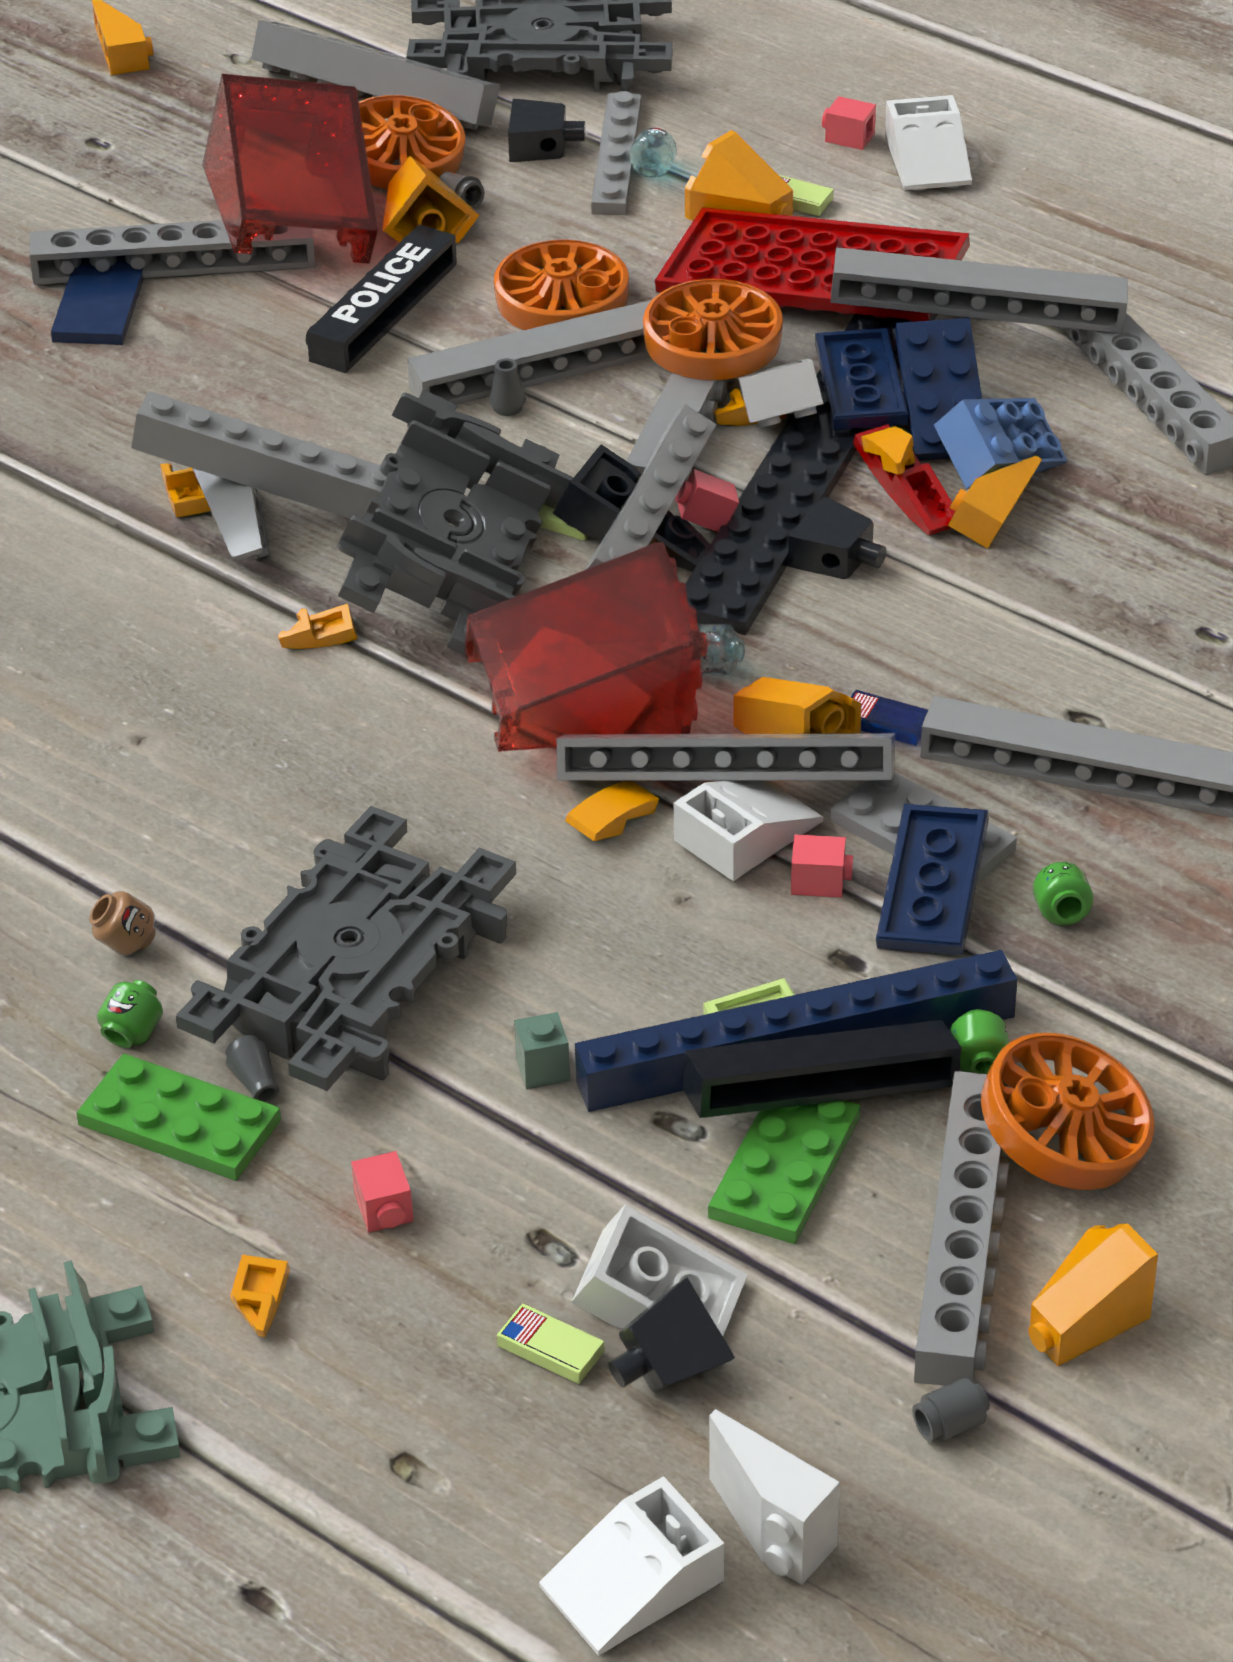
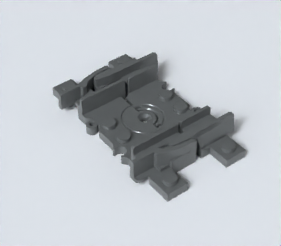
[338,389,573,664]
[176,806,516,1091]

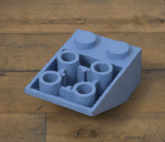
[934,398,1068,489]

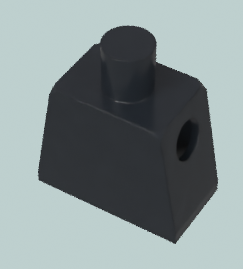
[508,99,586,162]
[788,497,887,579]
[608,1277,735,1392]

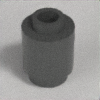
[912,1377,990,1442]

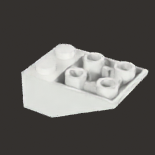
[885,95,972,191]
[674,780,823,881]
[539,1476,724,1656]

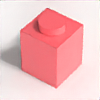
[822,96,876,150]
[675,469,739,532]
[791,834,853,898]
[351,1151,413,1233]

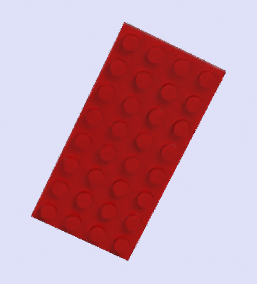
[655,207,970,322]

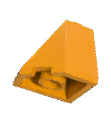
[685,130,793,220]
[382,156,480,243]
[733,677,862,734]
[1028,1223,1158,1366]

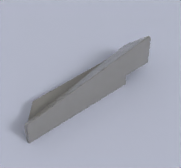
[192,468,271,560]

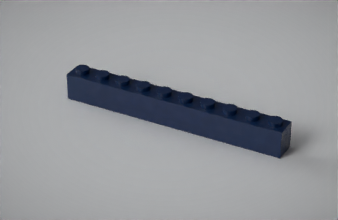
[575,950,1018,1112]

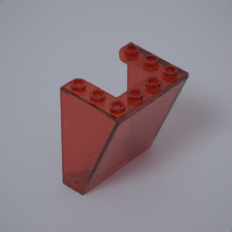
[202,74,378,264]
[464,542,707,752]

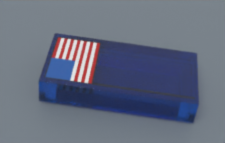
[851,690,928,746]

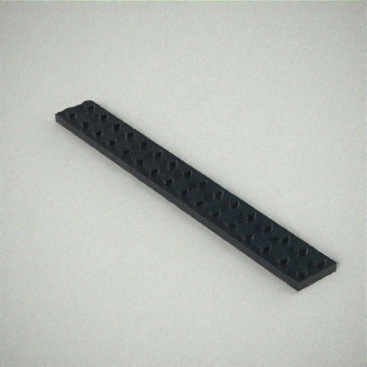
[672,314,938,635]

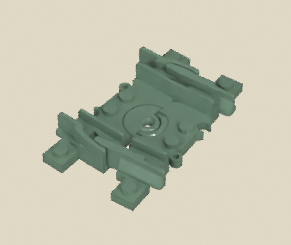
[0,1260,180,1493]

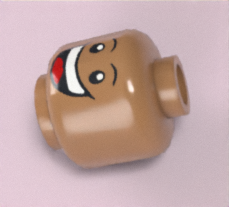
[89,891,156,956]

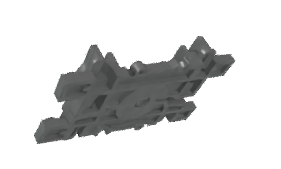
[406,0,673,92]

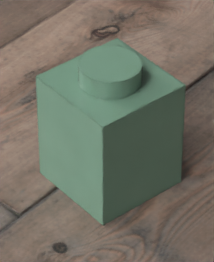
[514,1012,570,1089]

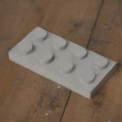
[831,773,1017,884]

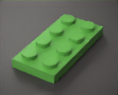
[76,1053,281,1181]
[708,1100,861,1244]

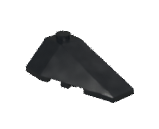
[553,444,710,572]

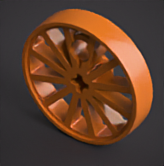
[336,95,466,189]
[494,239,629,330]
[643,279,783,380]
[981,1033,1155,1190]

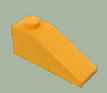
[92,0,154,75]
[948,456,1042,549]

